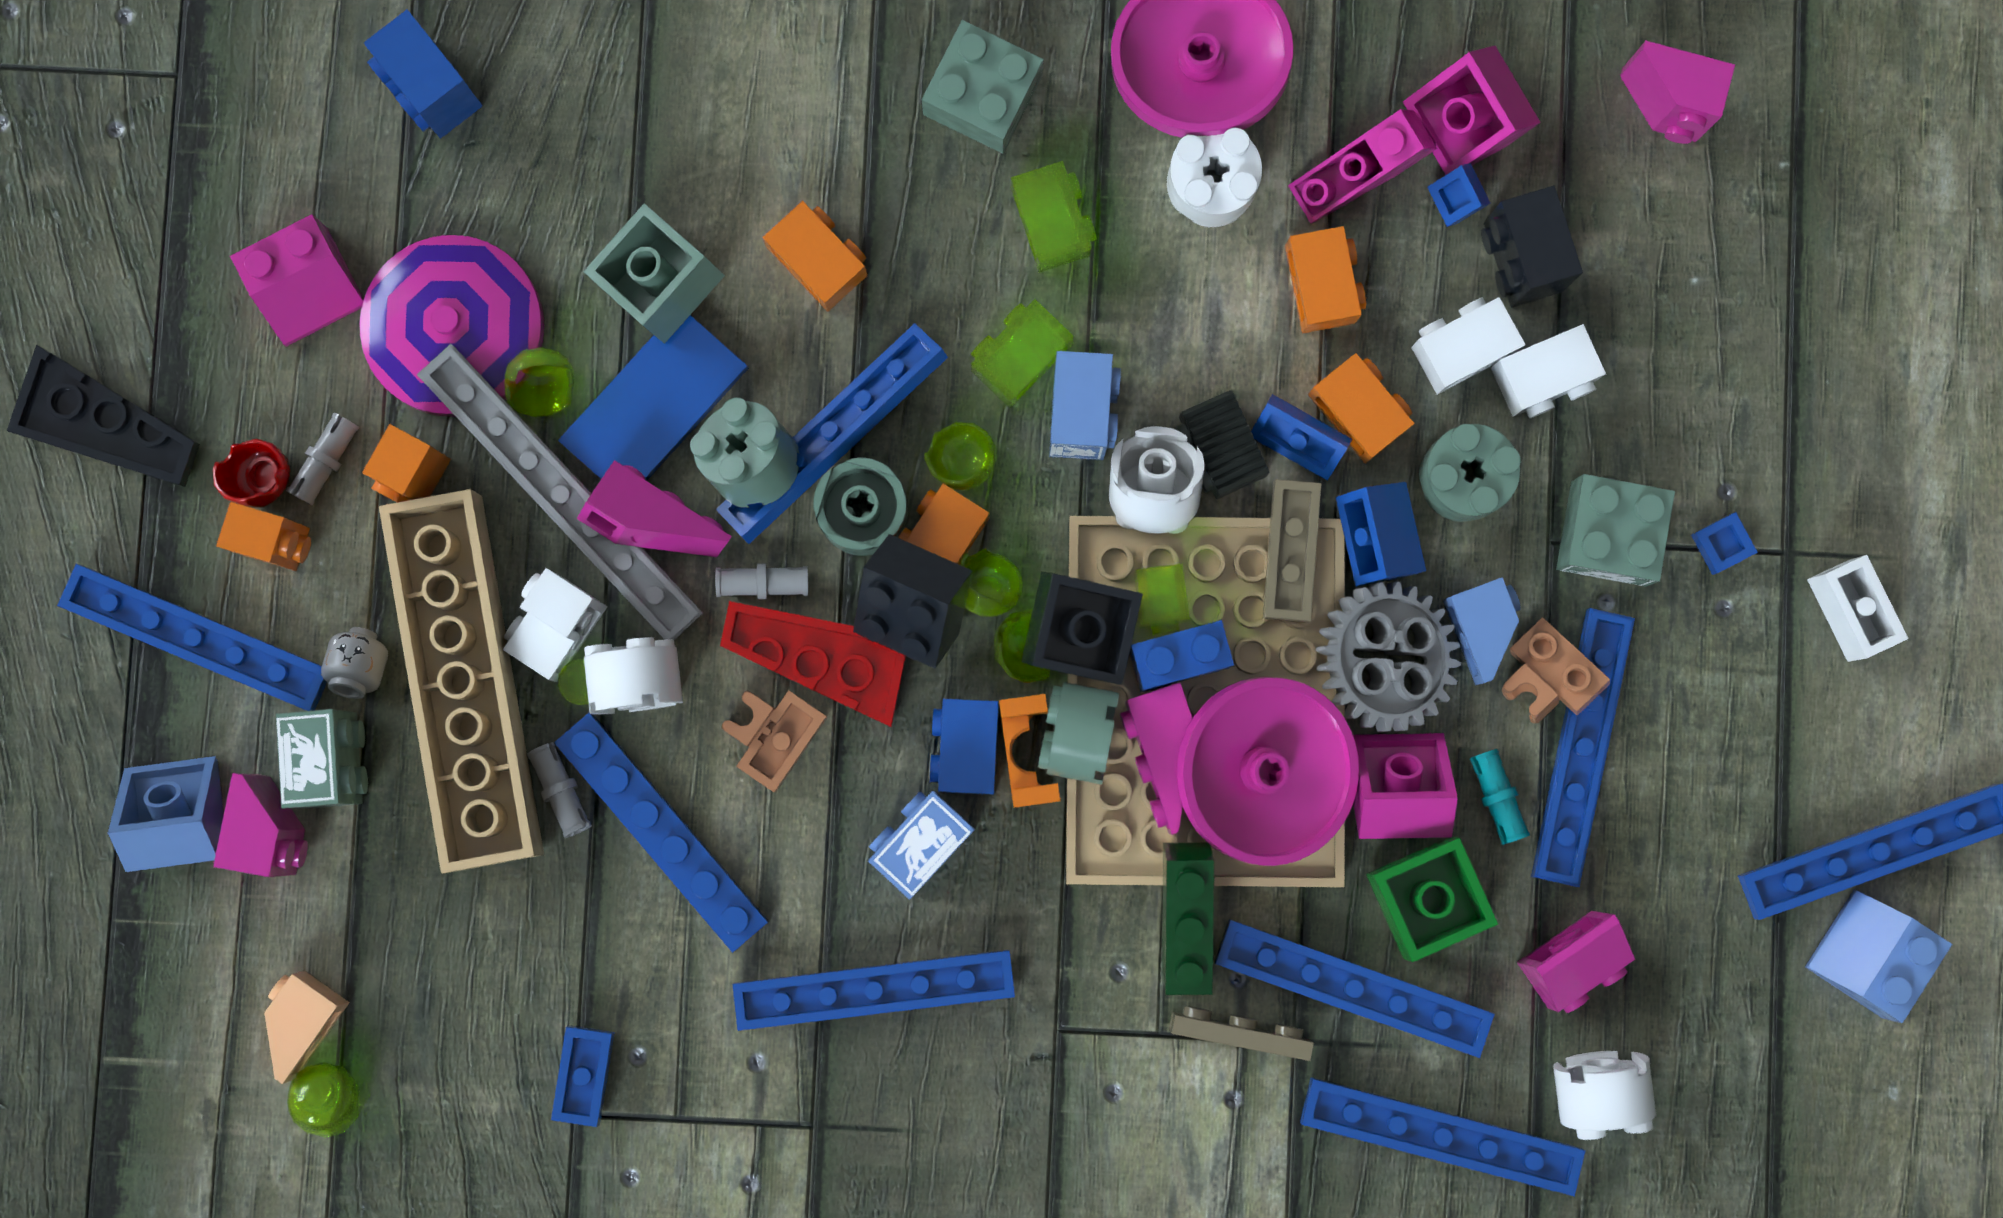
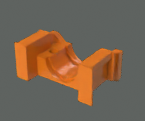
[999,694,1060,808]

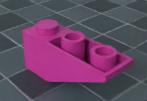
[1288,109,1437,224]
[577,460,732,557]
[1120,683,1192,834]

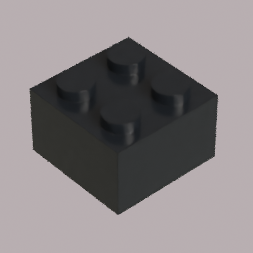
[1481,185,1583,308]
[853,534,972,669]
[1021,571,1143,685]

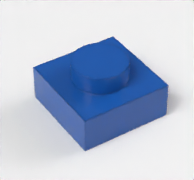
[1427,163,1491,227]
[1691,512,1758,575]

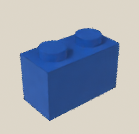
[1336,482,1426,586]
[1130,620,1234,693]
[930,699,998,795]

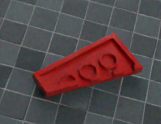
[720,601,906,728]

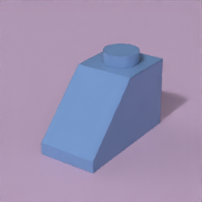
[1443,577,1520,685]

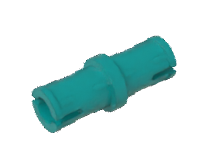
[1469,748,1530,845]

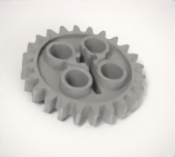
[1316,582,1461,732]

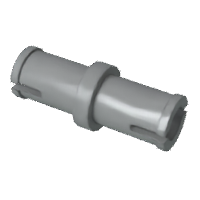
[286,413,360,506]
[715,563,808,600]
[527,742,592,838]

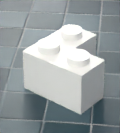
[503,568,608,682]

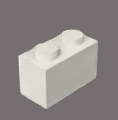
[1411,297,1525,395]
[1491,324,1606,419]
[1807,555,1908,662]

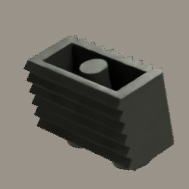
[1175,390,1270,499]

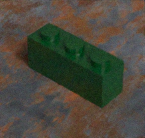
[1162,843,1214,995]

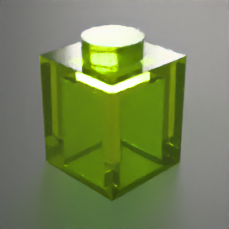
[1134,563,1190,635]

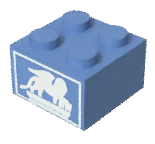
[1049,351,1121,460]
[868,791,975,900]

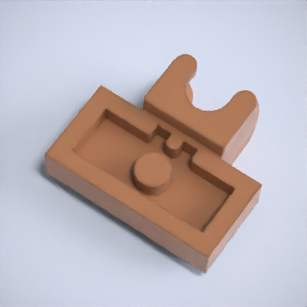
[1502,617,1610,724]
[721,690,828,793]

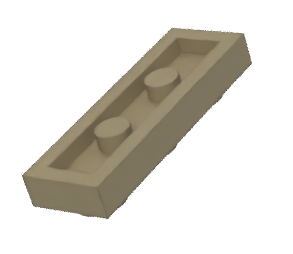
[1263,479,1321,622]
[1169,1006,1314,1061]

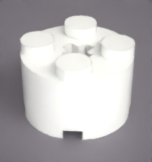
[1167,128,1262,227]
[1109,426,1204,534]
[584,637,683,714]
[1553,1051,1656,1140]

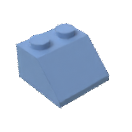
[108,756,224,872]
[1805,890,1952,1023]

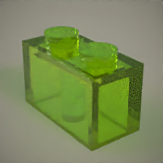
[1011,161,1097,273]
[971,299,1074,408]

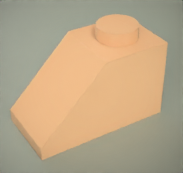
[264,971,350,1084]

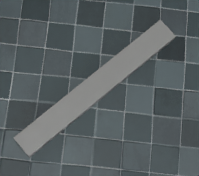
[417,344,703,640]

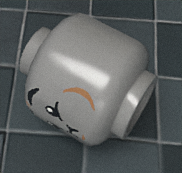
[321,627,388,699]

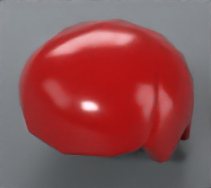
[213,439,290,508]

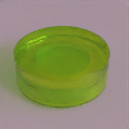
[558,659,589,706]

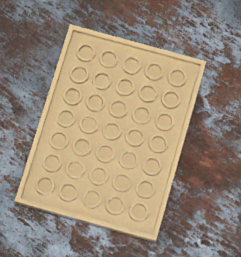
[1066,516,1345,887]

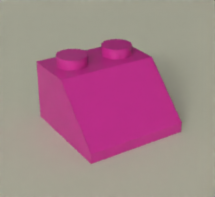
[1620,40,1735,144]
[1403,46,1541,175]
[230,214,364,347]
[1353,733,1458,839]
[213,773,308,877]
[1517,911,1635,1013]

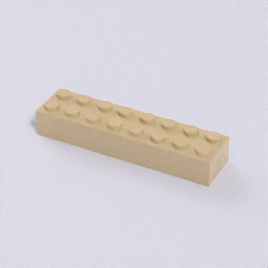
[379,489,544,874]

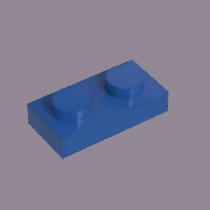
[1251,394,1352,481]
[551,1025,615,1127]

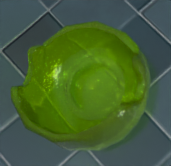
[505,347,575,417]
[924,422,997,491]
[959,548,1023,617]
[993,609,1051,683]
[287,1062,360,1138]

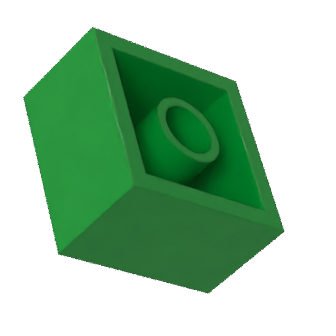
[1366,837,1498,962]

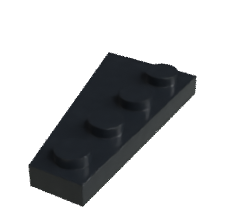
[6,345,200,487]

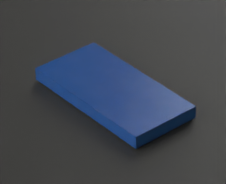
[558,315,749,481]

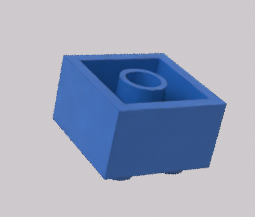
[363,9,482,139]

